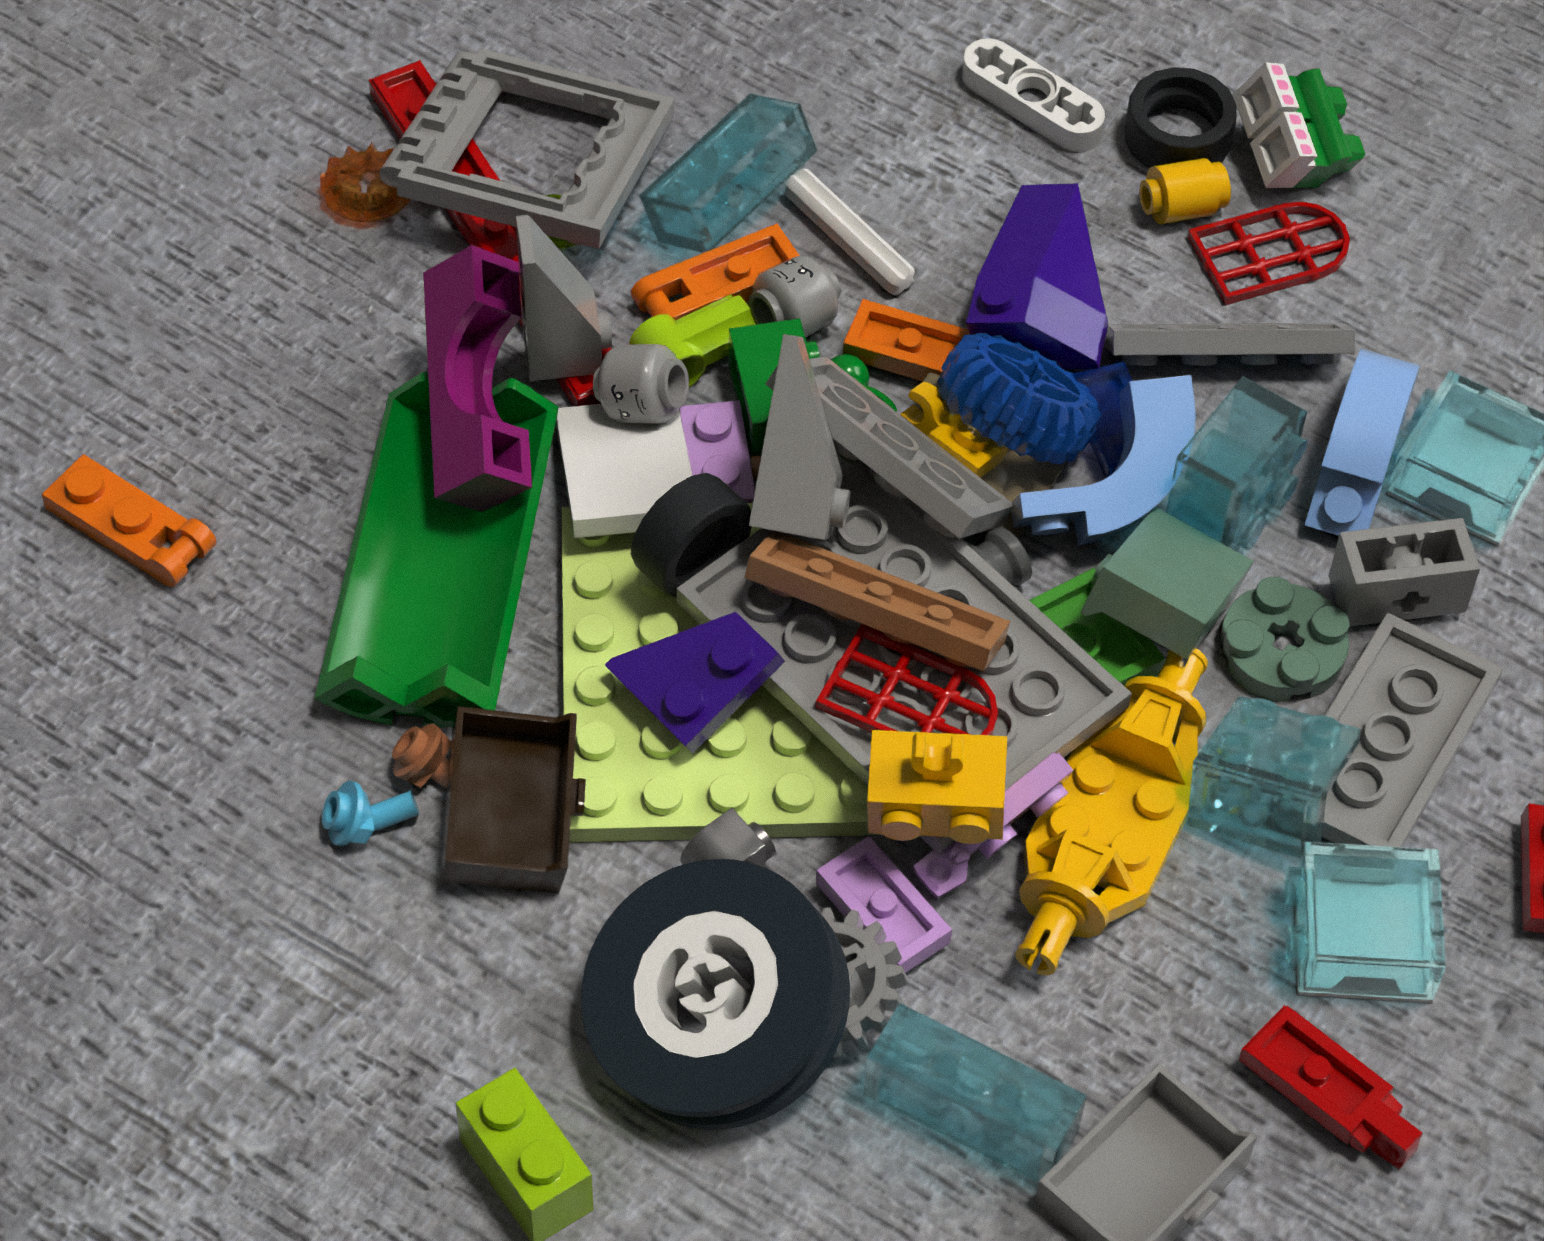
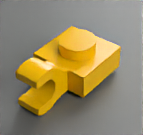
[900,381,1008,478]

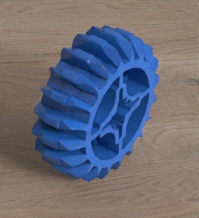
[937,333,1101,464]

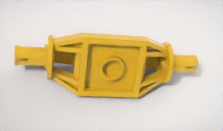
[1015,648,1208,975]

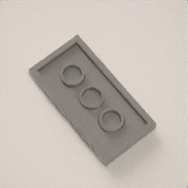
[765,356,1015,539]
[1271,612,1503,870]

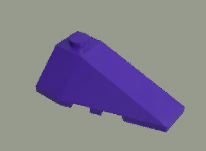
[966,183,1108,369]

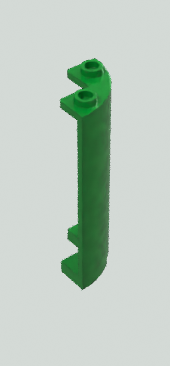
[314,372,559,728]

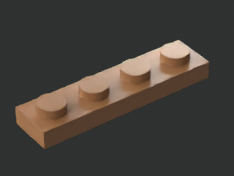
[744,530,1011,671]

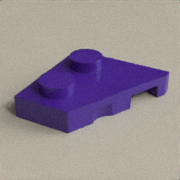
[605,612,785,754]

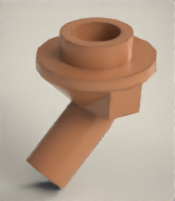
[392,724,451,789]

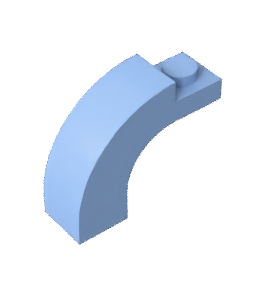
[1305,349,1420,535]
[1011,375,1196,546]

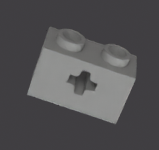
[1328,518,1480,627]

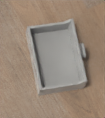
[1035,1064,1257,1241]

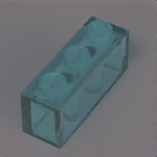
[639,93,817,253]
[863,1003,1087,1183]

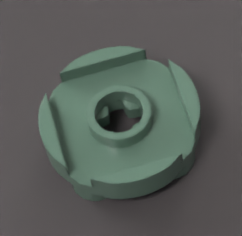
[1220,577,1350,701]

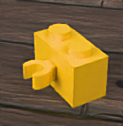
[867,730,1007,844]

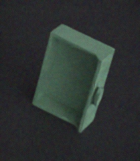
[1081,507,1254,659]

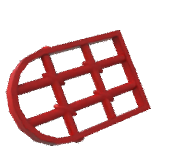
[1187,201,1350,305]
[815,624,998,736]

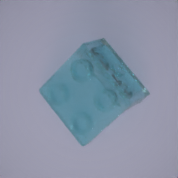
[1187,697,1361,862]

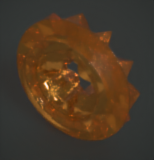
[320,142,410,222]

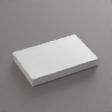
[556,404,692,538]

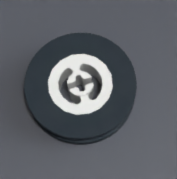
[581,859,850,1130]

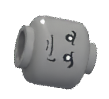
[749,255,841,337]
[593,344,689,423]

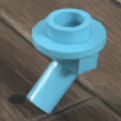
[322,780,420,846]

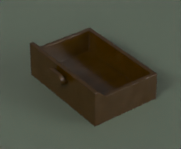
[440,706,586,894]

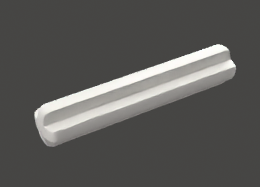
[784,168,915,295]

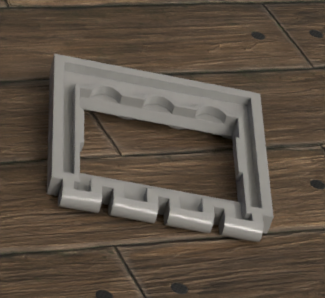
[379,48,675,249]

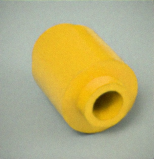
[1139,158,1231,224]

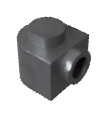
[680,808,776,868]

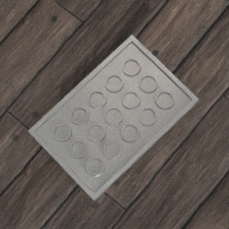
[677,459,1131,854]

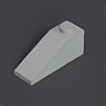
[516,215,612,381]
[749,334,850,540]

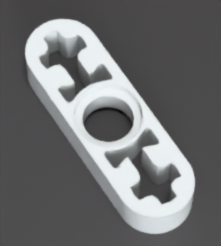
[962,38,1105,152]

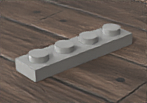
[1106,323,1355,366]

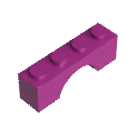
[423,245,532,512]

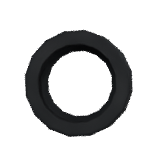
[1125,67,1237,169]
[630,473,752,598]

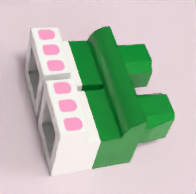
[1232,62,1365,188]

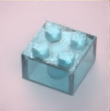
[1166,376,1308,552]

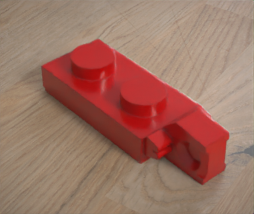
[1239,1005,1423,1170]

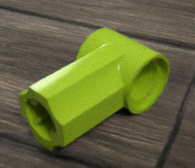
[629,294,756,388]

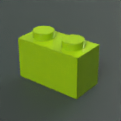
[455,1067,594,1241]

